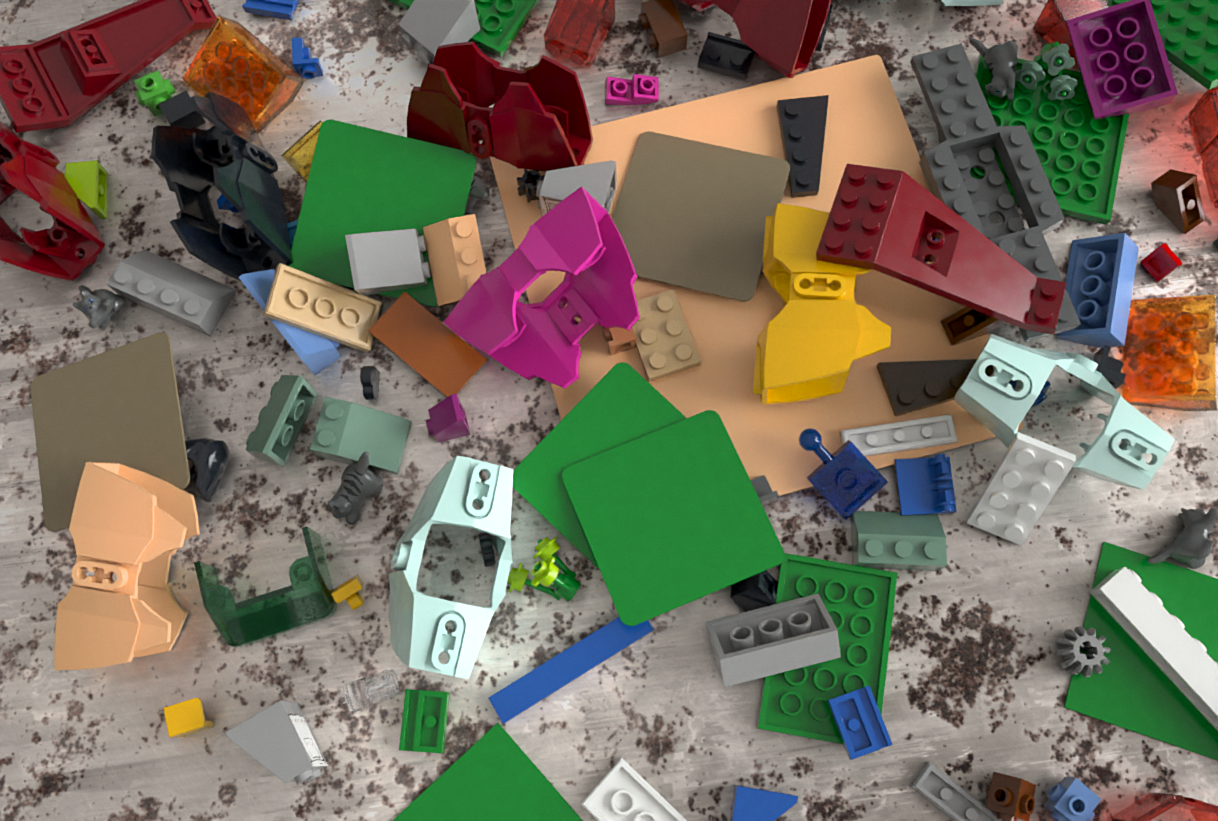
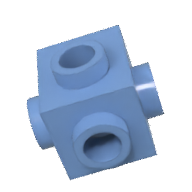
[1044,777,1102,821]

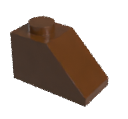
[1151,169,1205,234]
[940,307,1007,346]

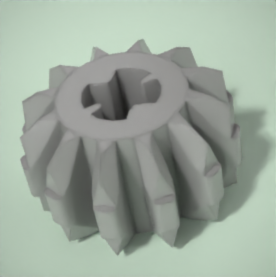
[1056,626,1111,678]

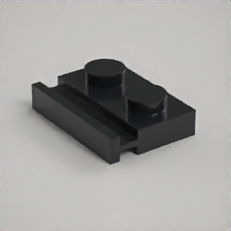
[697,32,755,81]

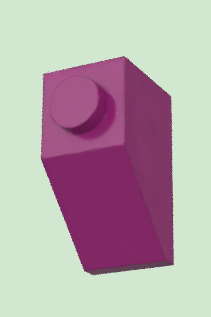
[426,393,470,443]

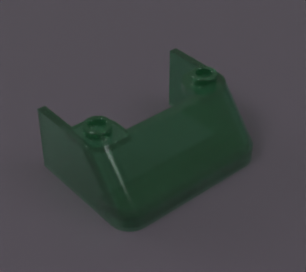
[194,526,337,647]

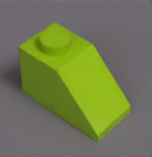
[64,160,108,219]

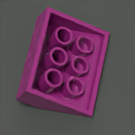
[1066,0,1178,120]

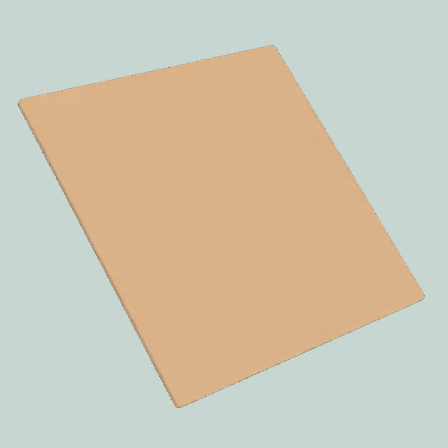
[490,55,1023,496]

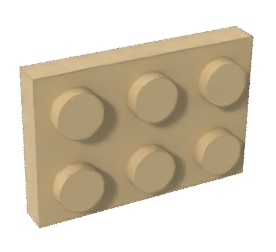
[632,289,701,382]

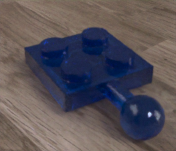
[799,428,888,520]

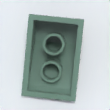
[310,397,412,474]

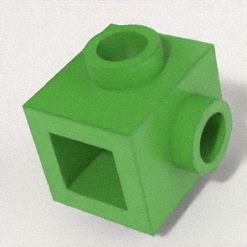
[134,71,176,117]

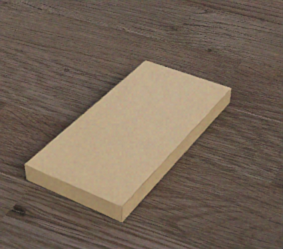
[263,263,382,353]

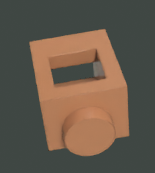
[601,326,636,356]

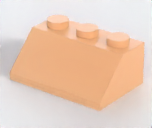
[423,214,486,307]

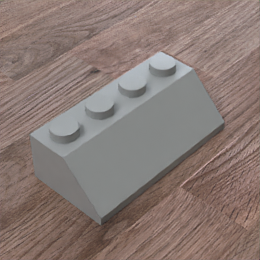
[106,249,236,336]
[706,594,841,687]

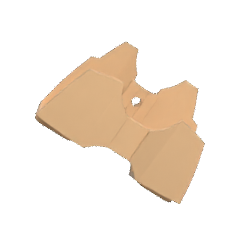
[54,462,200,670]

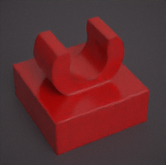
[1140,243,1183,282]

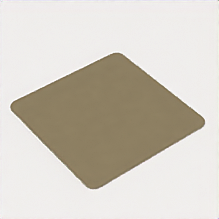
[612,131,790,302]
[30,332,190,532]

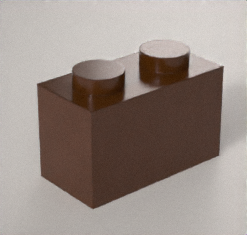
[638,0,688,58]

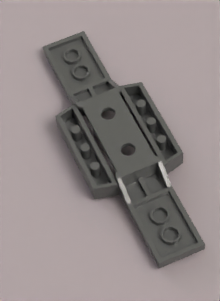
[910,43,1081,342]

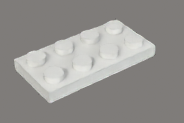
[967,432,1076,545]

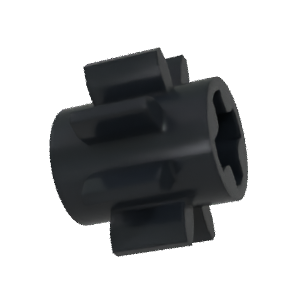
[517,169,545,202]

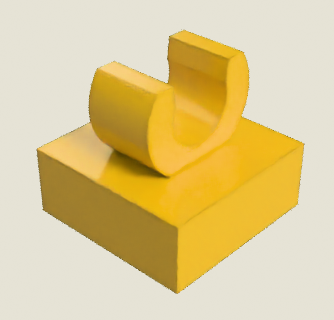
[331,574,364,610]

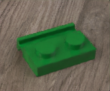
[399,689,450,753]

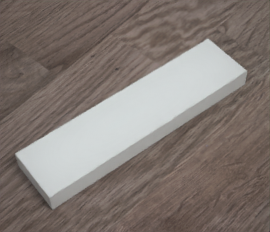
[840,414,958,460]

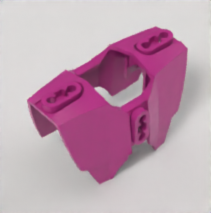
[443,186,640,389]

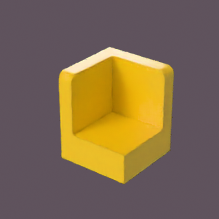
[163,698,214,738]

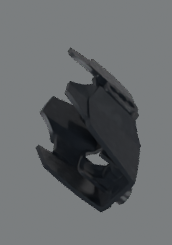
[151,92,293,281]

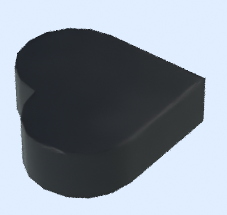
[360,366,380,400]
[479,532,496,567]

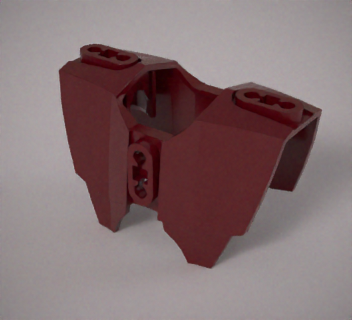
[678,0,832,78]
[407,42,593,171]
[0,121,105,281]

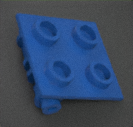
[894,454,957,515]

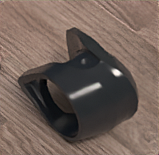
[185,438,230,502]

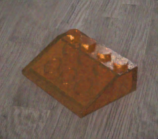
[183,15,306,134]
[1123,295,1218,411]

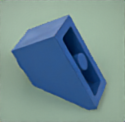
[730,785,798,821]

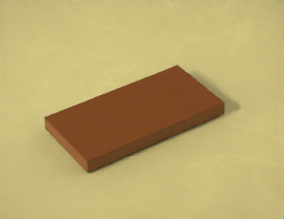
[368,291,487,398]

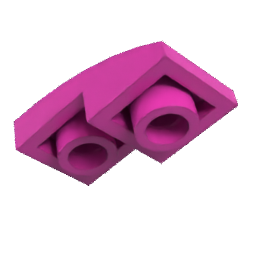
[605,74,659,105]

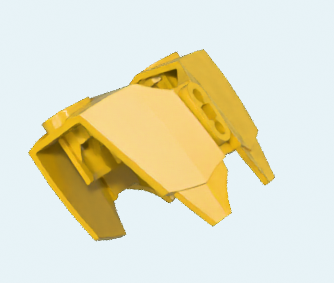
[753,203,891,405]

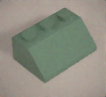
[245,375,318,468]
[851,511,947,571]

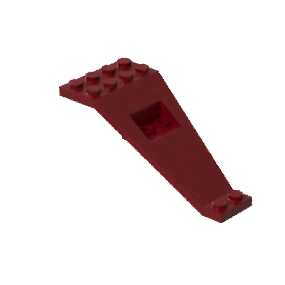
[0,0,219,133]
[816,164,1067,335]

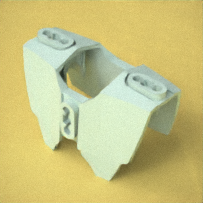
[955,334,1175,490]
[388,456,513,679]

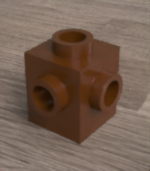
[986,772,1036,821]

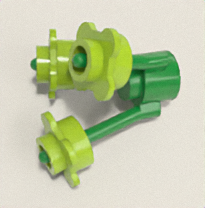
[507,536,581,602]

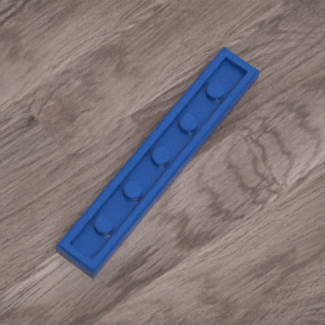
[489,617,654,724]

